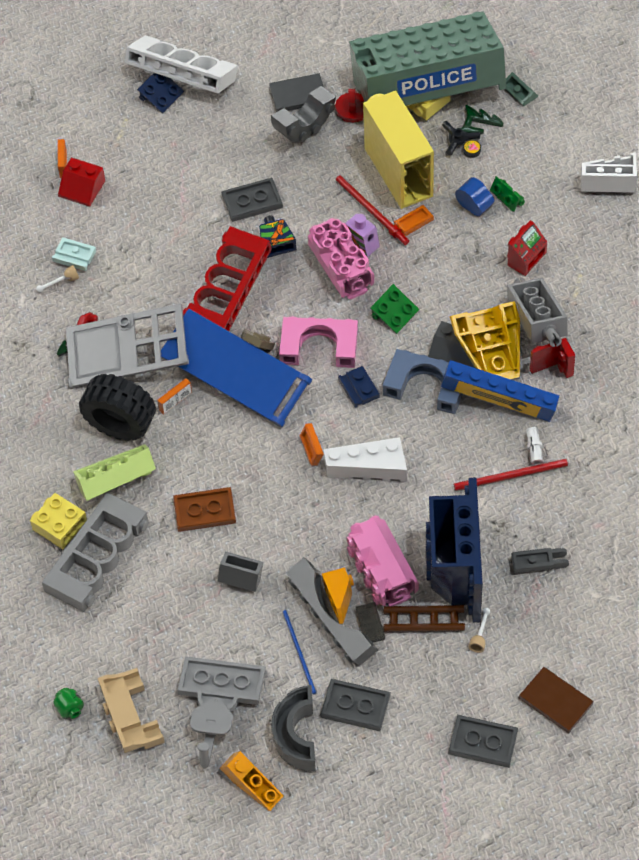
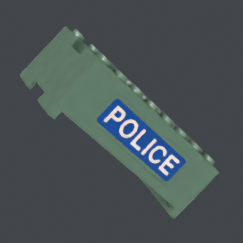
[349,11,506,106]

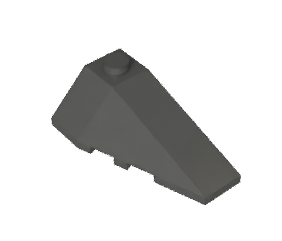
[428,321,475,368]

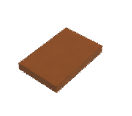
[173,487,236,532]

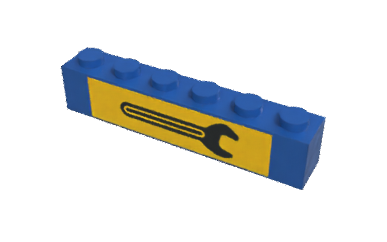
[441,360,560,422]

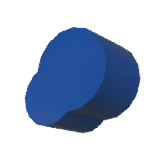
[455,177,495,216]

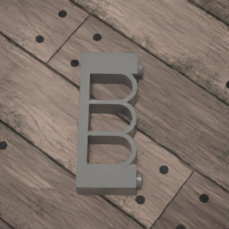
[42,492,149,612]

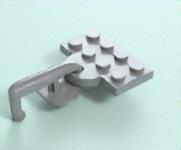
[177,656,266,768]

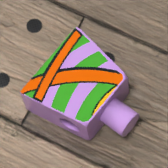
[345,214,380,257]

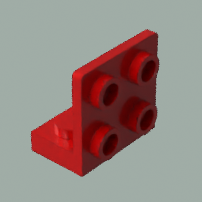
[530,338,575,378]

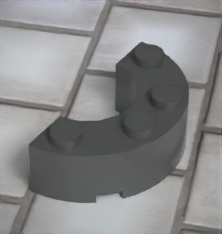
[271,86,336,142]
[271,685,316,772]

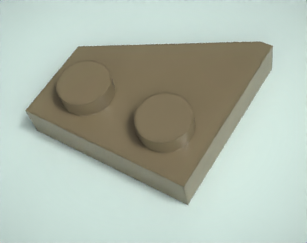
[241,328,275,350]

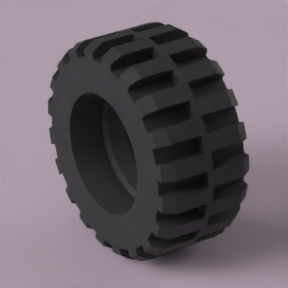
[79,374,156,441]

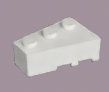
[581,152,637,193]

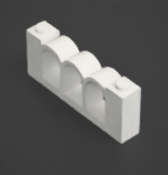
[125,35,238,93]

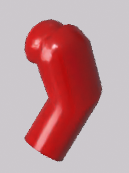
[77,312,98,325]

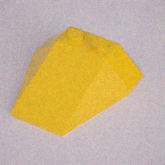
[449,301,520,380]

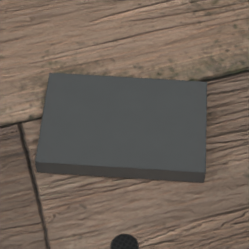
[269,73,324,112]
[221,178,283,222]
[320,679,391,731]
[448,714,518,768]

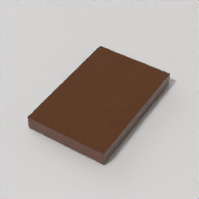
[519,667,594,734]

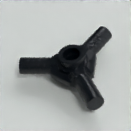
[442,121,480,155]

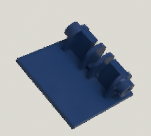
[137,73,184,114]

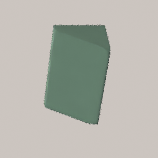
[506,72,538,106]

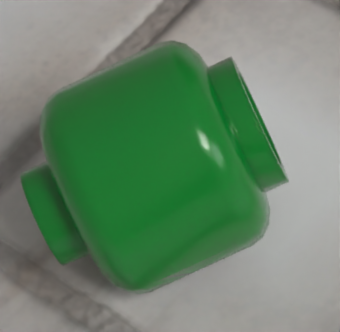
[53,688,84,719]

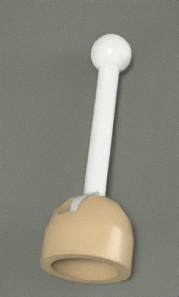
[36,265,79,292]
[468,608,490,653]

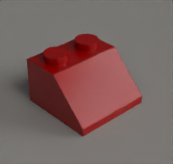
[58,157,106,207]

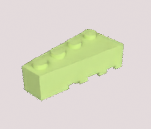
[73,444,156,501]

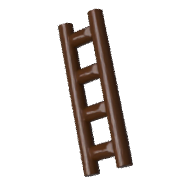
[384,605,465,632]

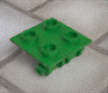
[370,284,420,334]

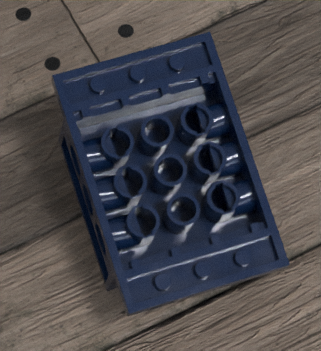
[425,477,483,623]

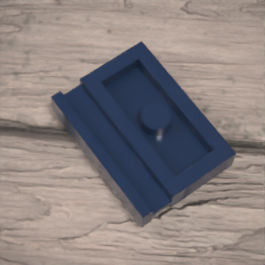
[338,366,380,408]

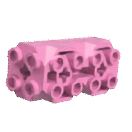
[308,218,374,299]
[346,515,419,606]

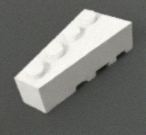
[324,437,407,482]

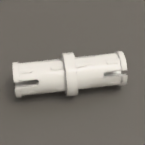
[526,427,544,466]

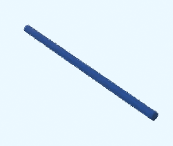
[283,610,316,695]

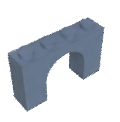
[383,349,463,414]

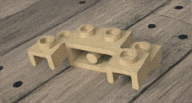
[98,668,165,753]

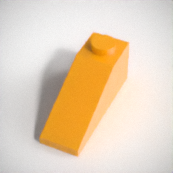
[322,567,354,625]

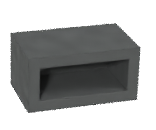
[217,551,263,592]

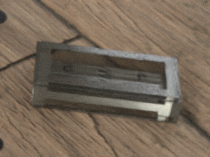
[355,602,385,643]

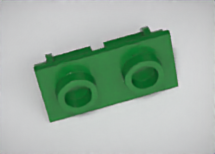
[490,176,525,212]

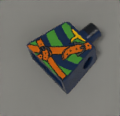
[259,215,297,258]

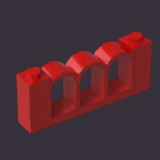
[183,226,272,331]

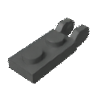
[511,548,569,573]

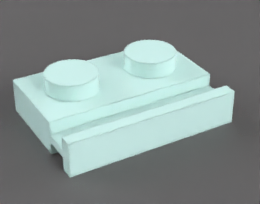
[52,237,96,271]

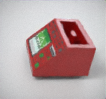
[507,220,547,276]

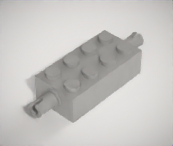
[507,277,568,347]

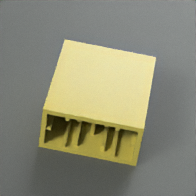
[363,90,434,209]

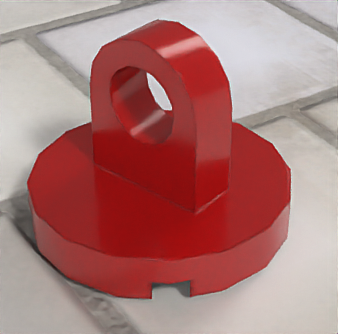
[335,88,364,123]

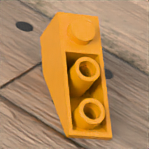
[219,751,284,811]

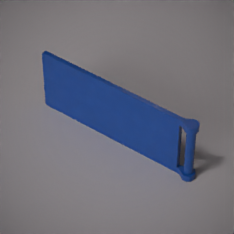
[161,309,312,427]

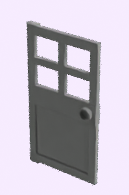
[66,304,189,388]

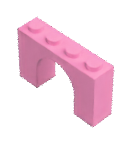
[279,316,358,368]

